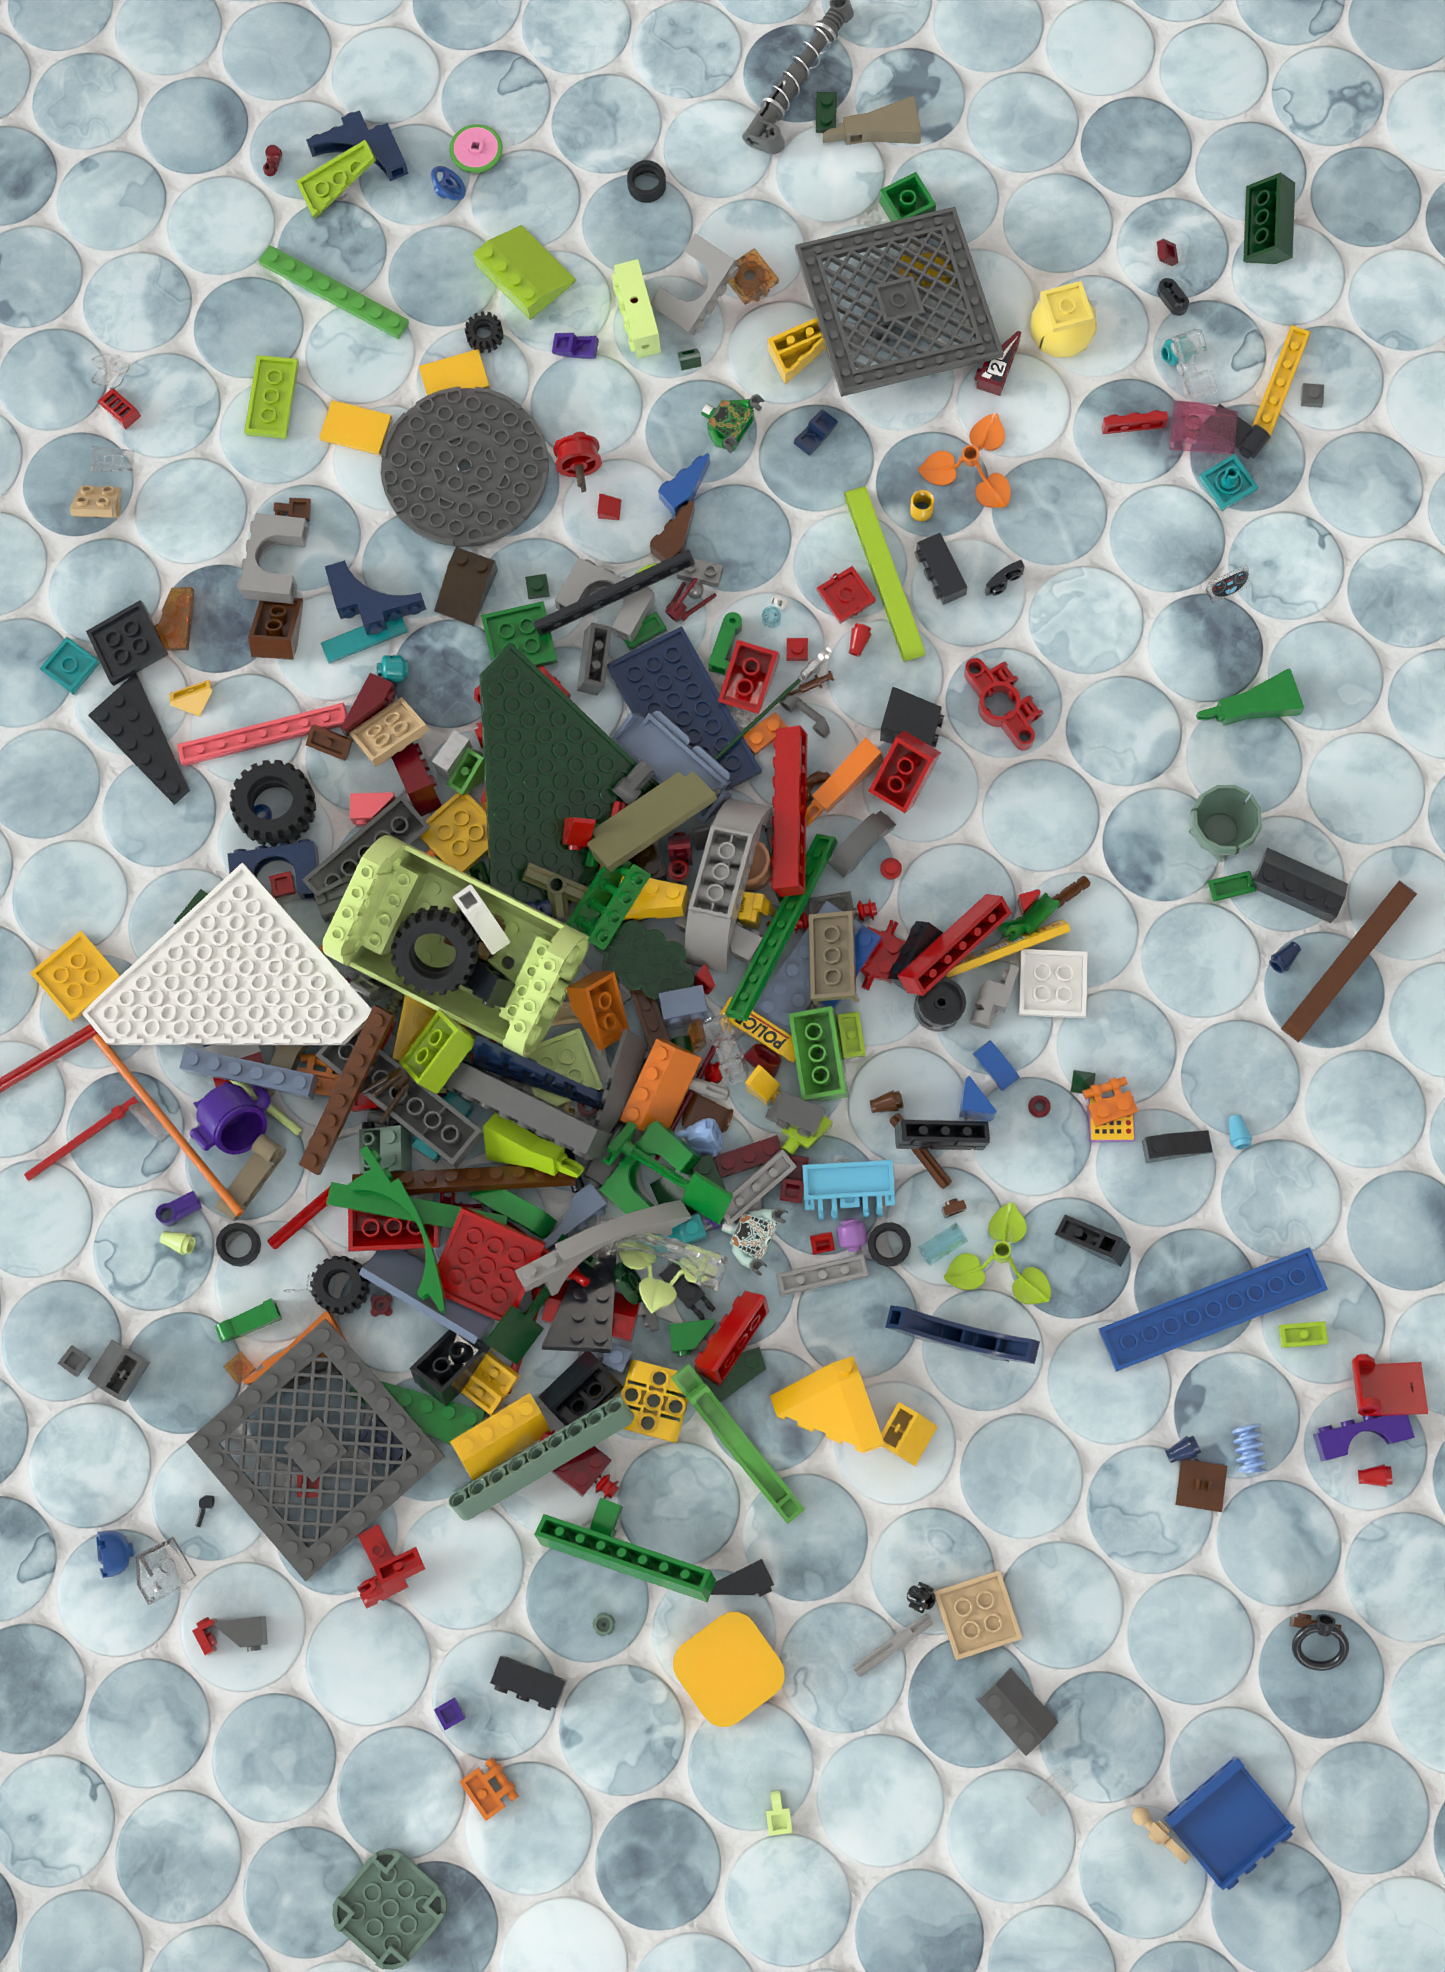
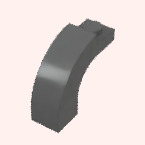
[828,810,897,878]

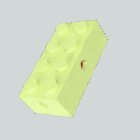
[611,259,661,359]

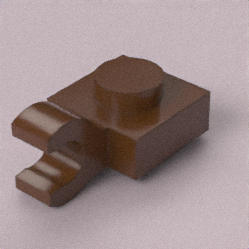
[273,498,311,522]

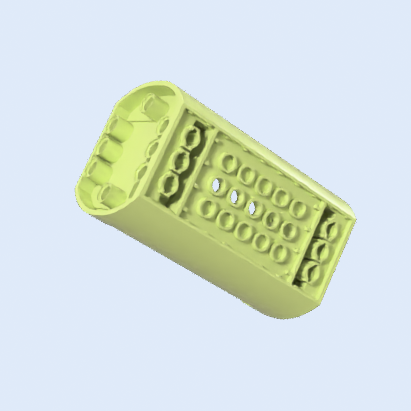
[323,835,590,1057]

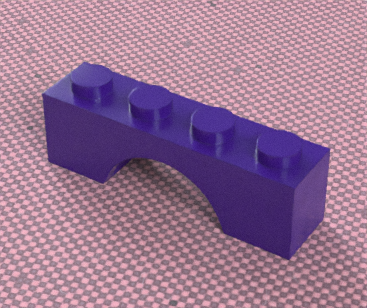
[1313,1415,1415,1461]

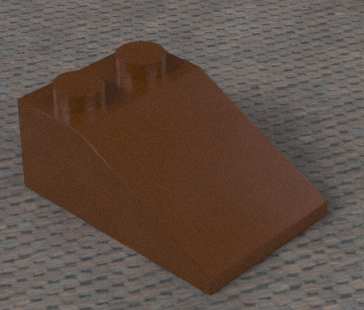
[248,598,303,660]

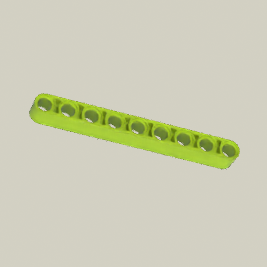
[844,486,925,662]

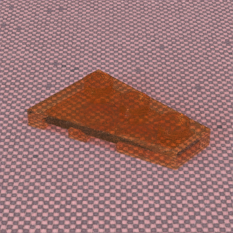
[155,587,195,651]

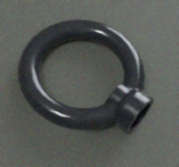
[1292,1614,1349,1671]

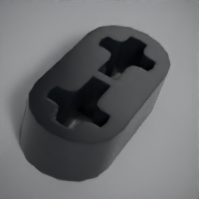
[1157,278,1189,316]

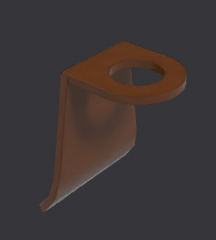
[682,1093,733,1133]

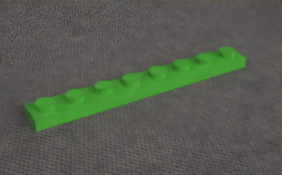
[259,245,409,340]

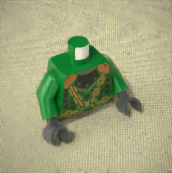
[701,394,765,453]

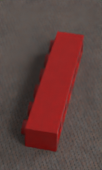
[897,894,1012,996]

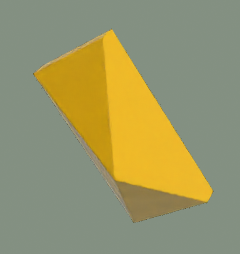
[169,679,212,717]

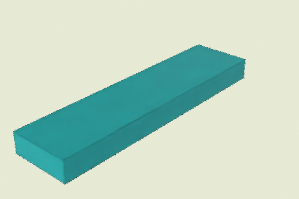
[321,617,408,664]

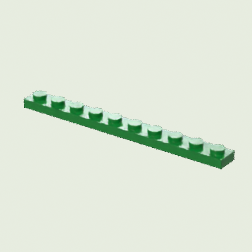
[725,834,838,1022]

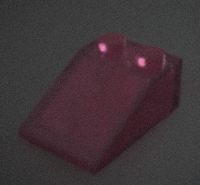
[1170,401,1238,454]

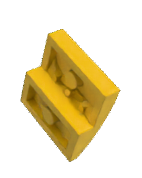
[461,1351,520,1415]

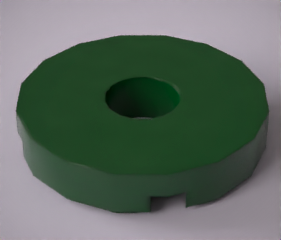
[614,1261,643,1305]

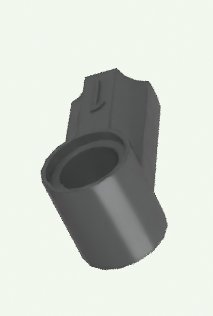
[612,760,655,805]

